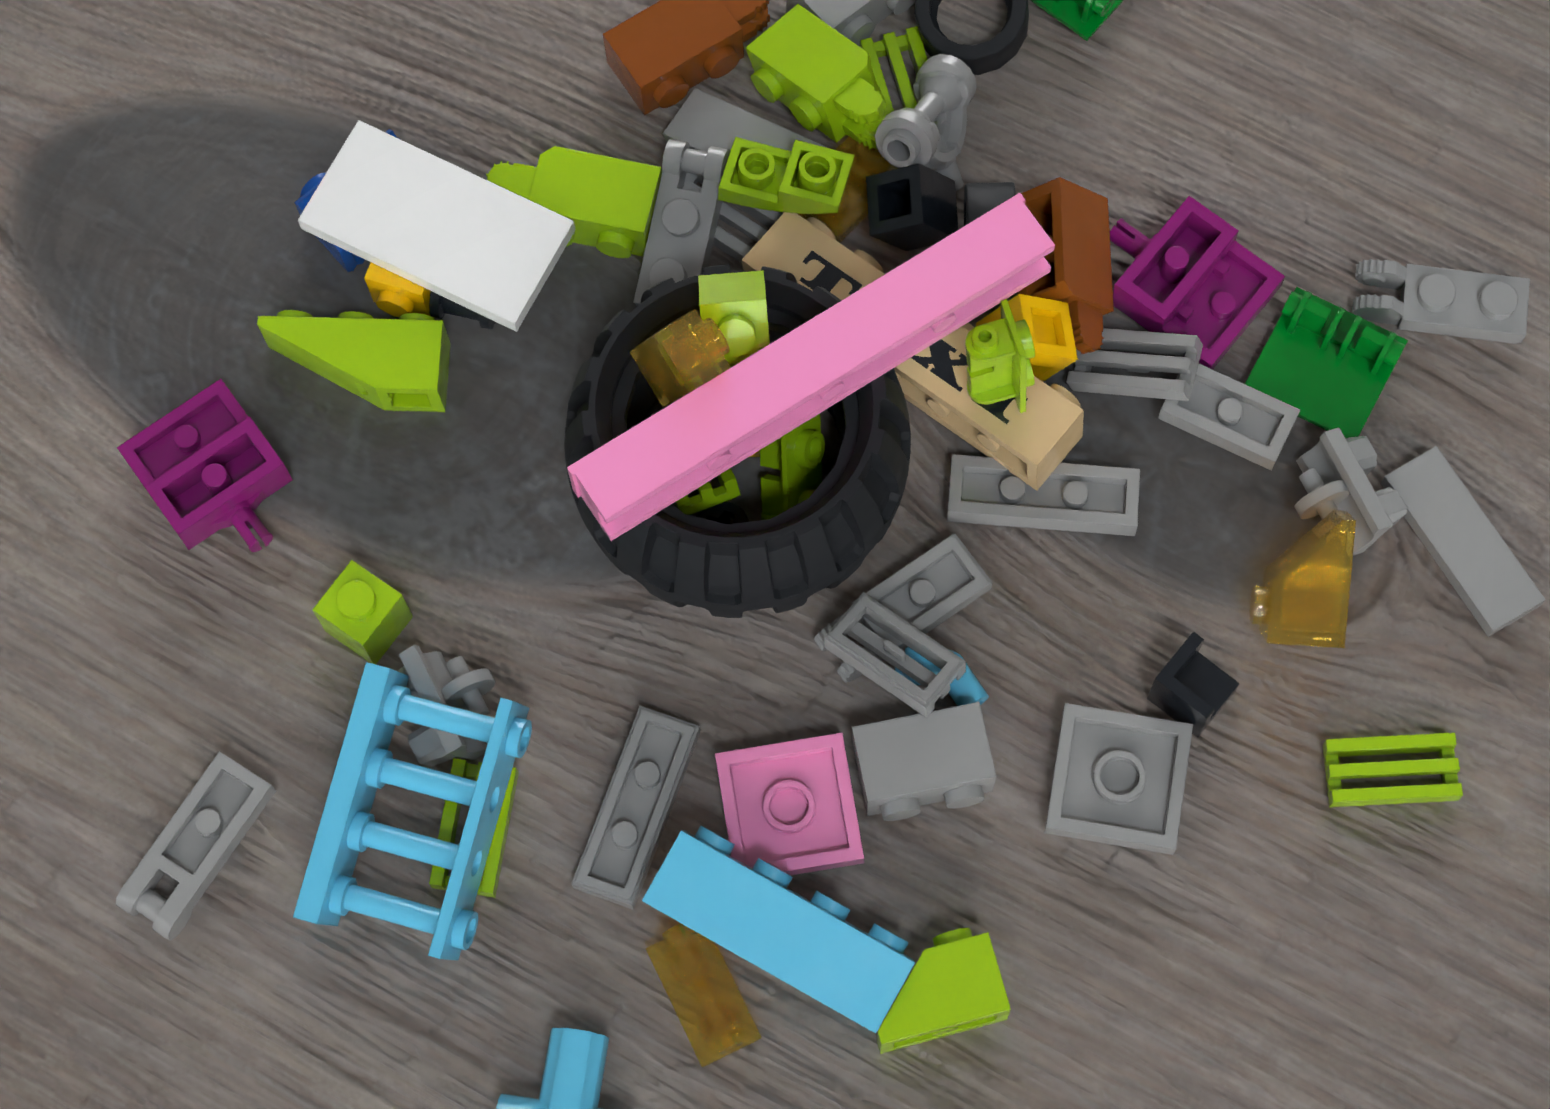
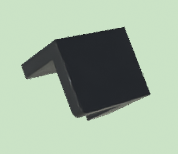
[1147,632,1240,738]

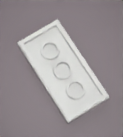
[298,120,576,332]

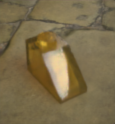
[1250,510,1356,648]

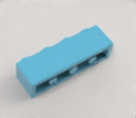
[642,825,915,1033]

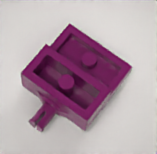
[1110,196,1285,370]
[117,379,293,552]

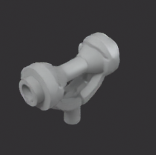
[875,54,977,191]

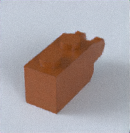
[603,0,770,116]
[1017,177,1114,354]

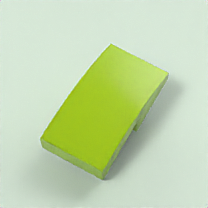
[718,137,855,214]

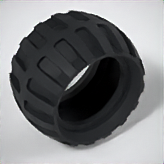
[564,264,911,618]

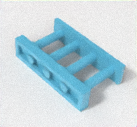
[293,662,532,961]

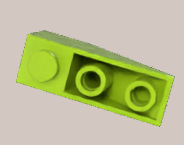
[257,310,451,412]

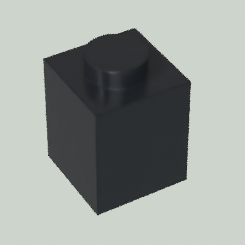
[866,164,958,251]

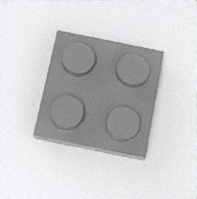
[1044,703,1193,855]

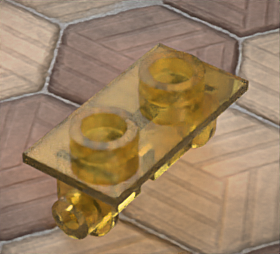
[645,924,762,1068]

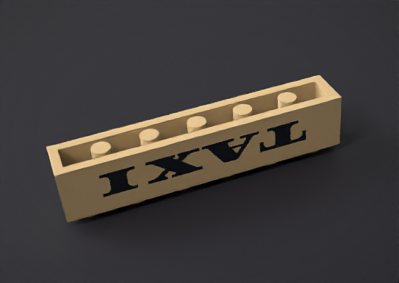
[742,212,1084,491]

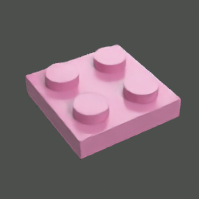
[715,733,864,875]

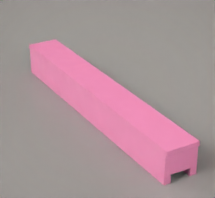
[567,193,1055,541]

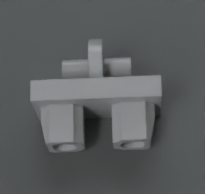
[1294,427,1407,557]
[398,645,496,766]

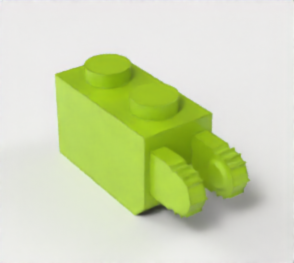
[746,4,887,150]
[486,146,662,258]

